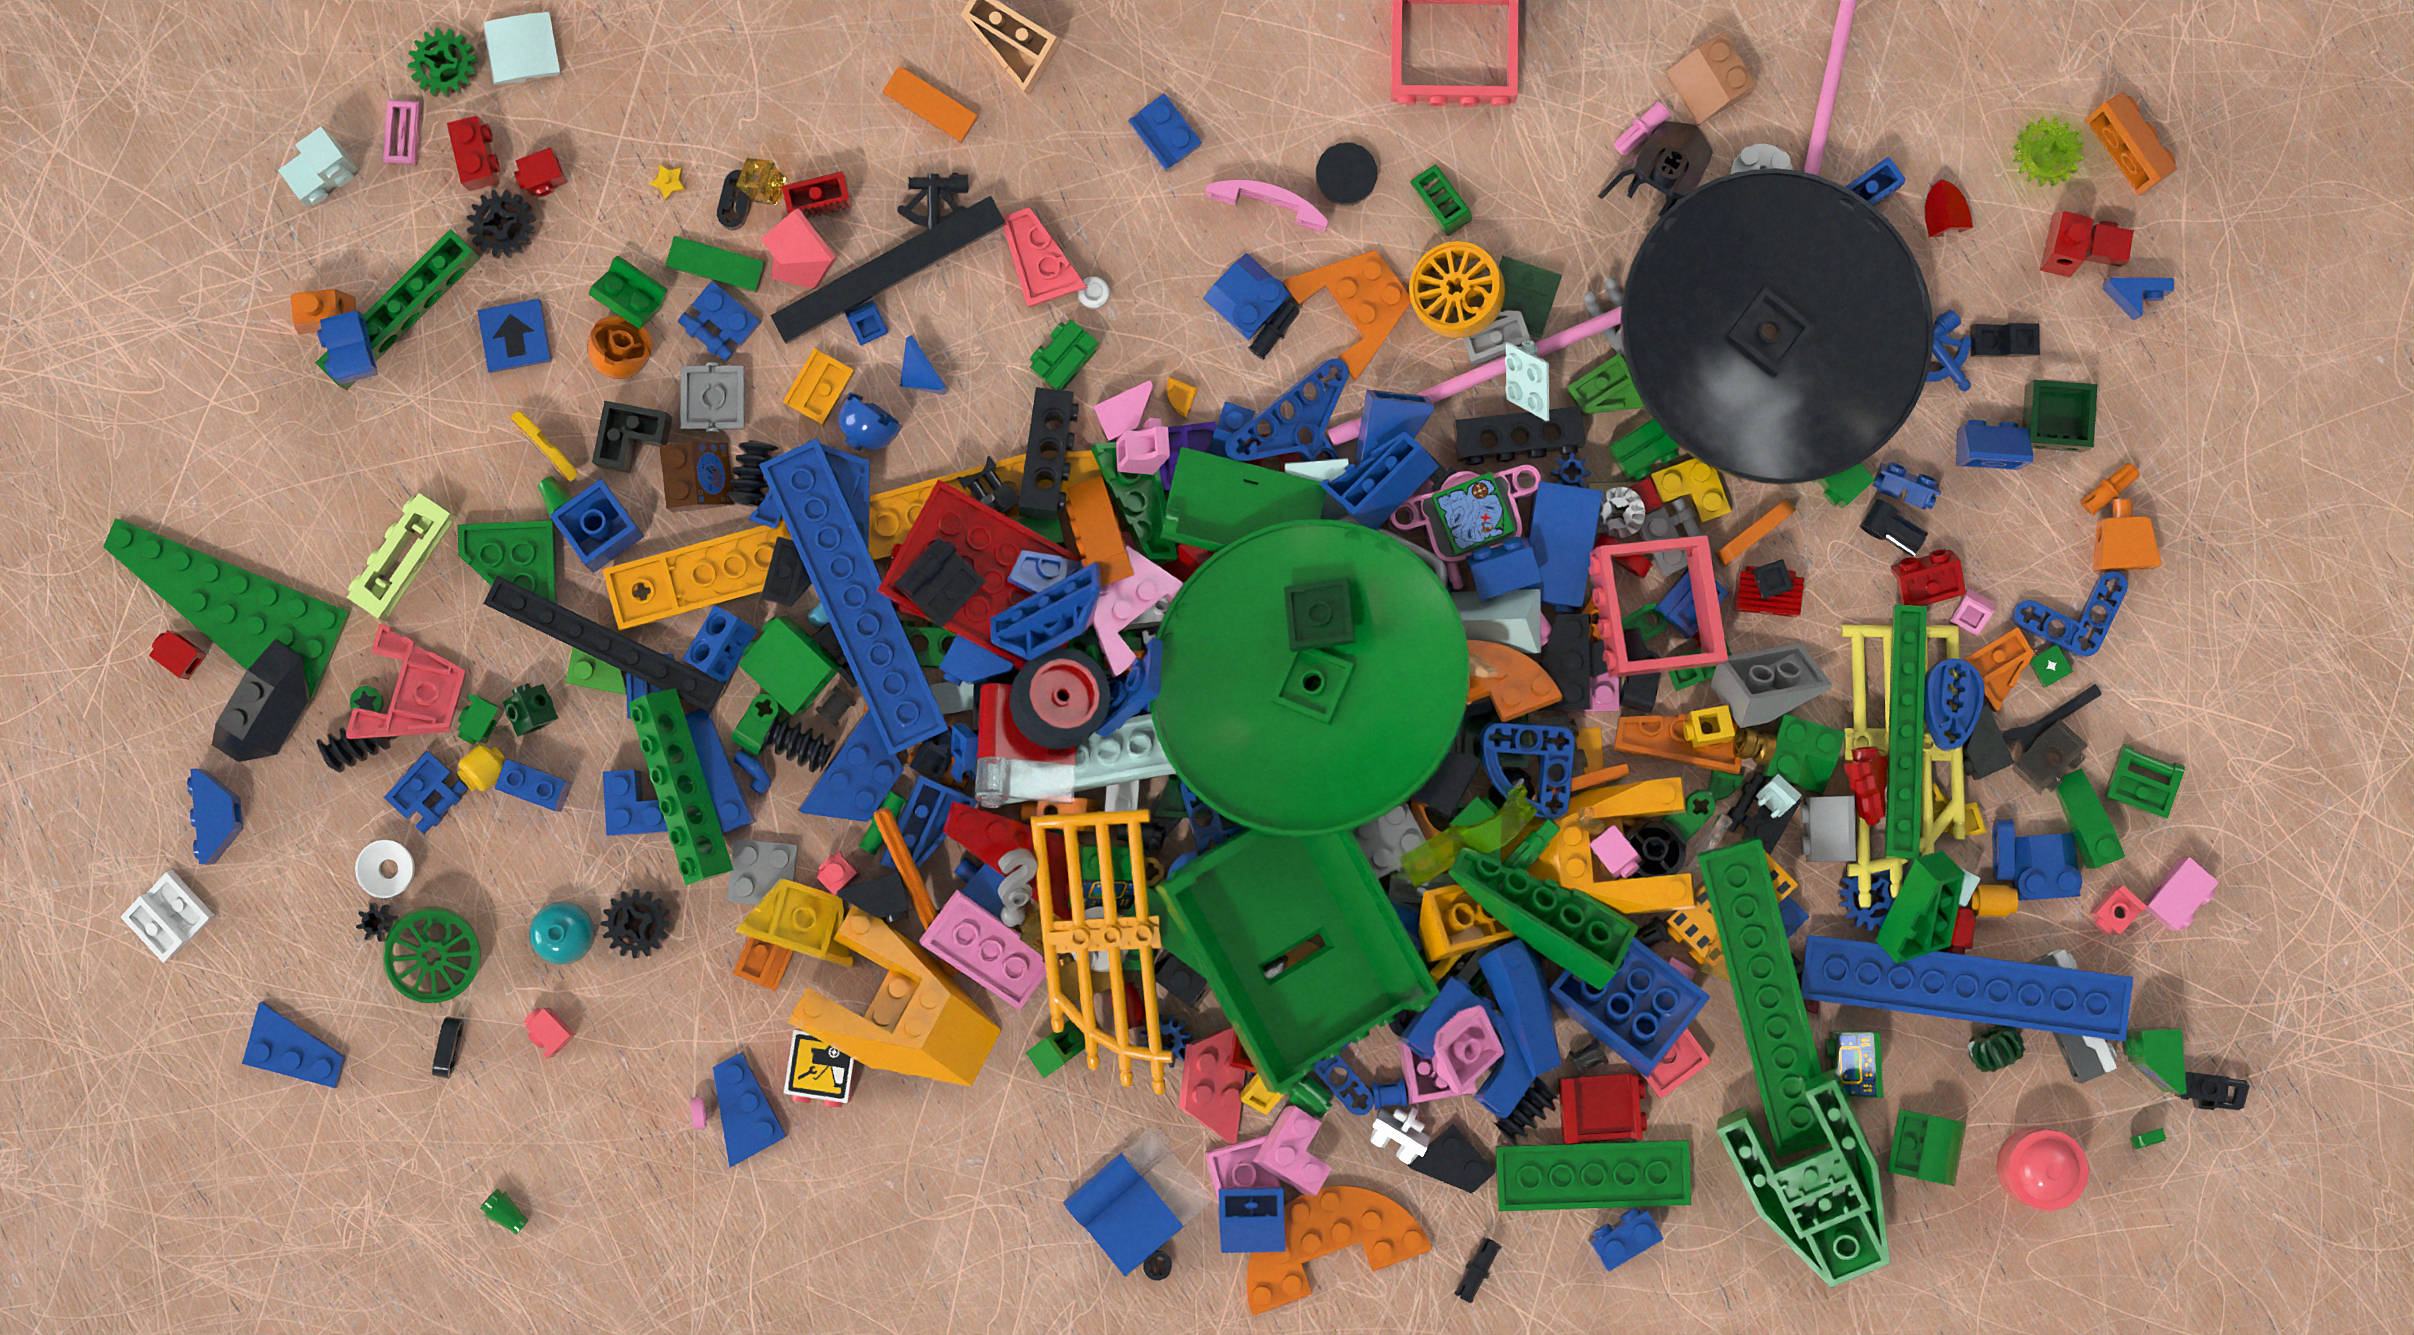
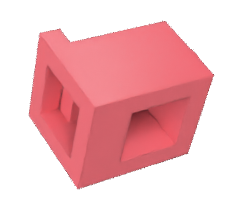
[816,851,861,896]
[2090,885,2147,935]
[524,1007,576,1058]

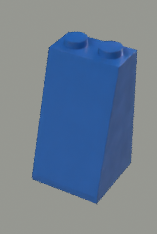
[1518,481,1603,614]

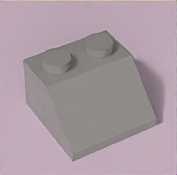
[1800,796,1856,862]

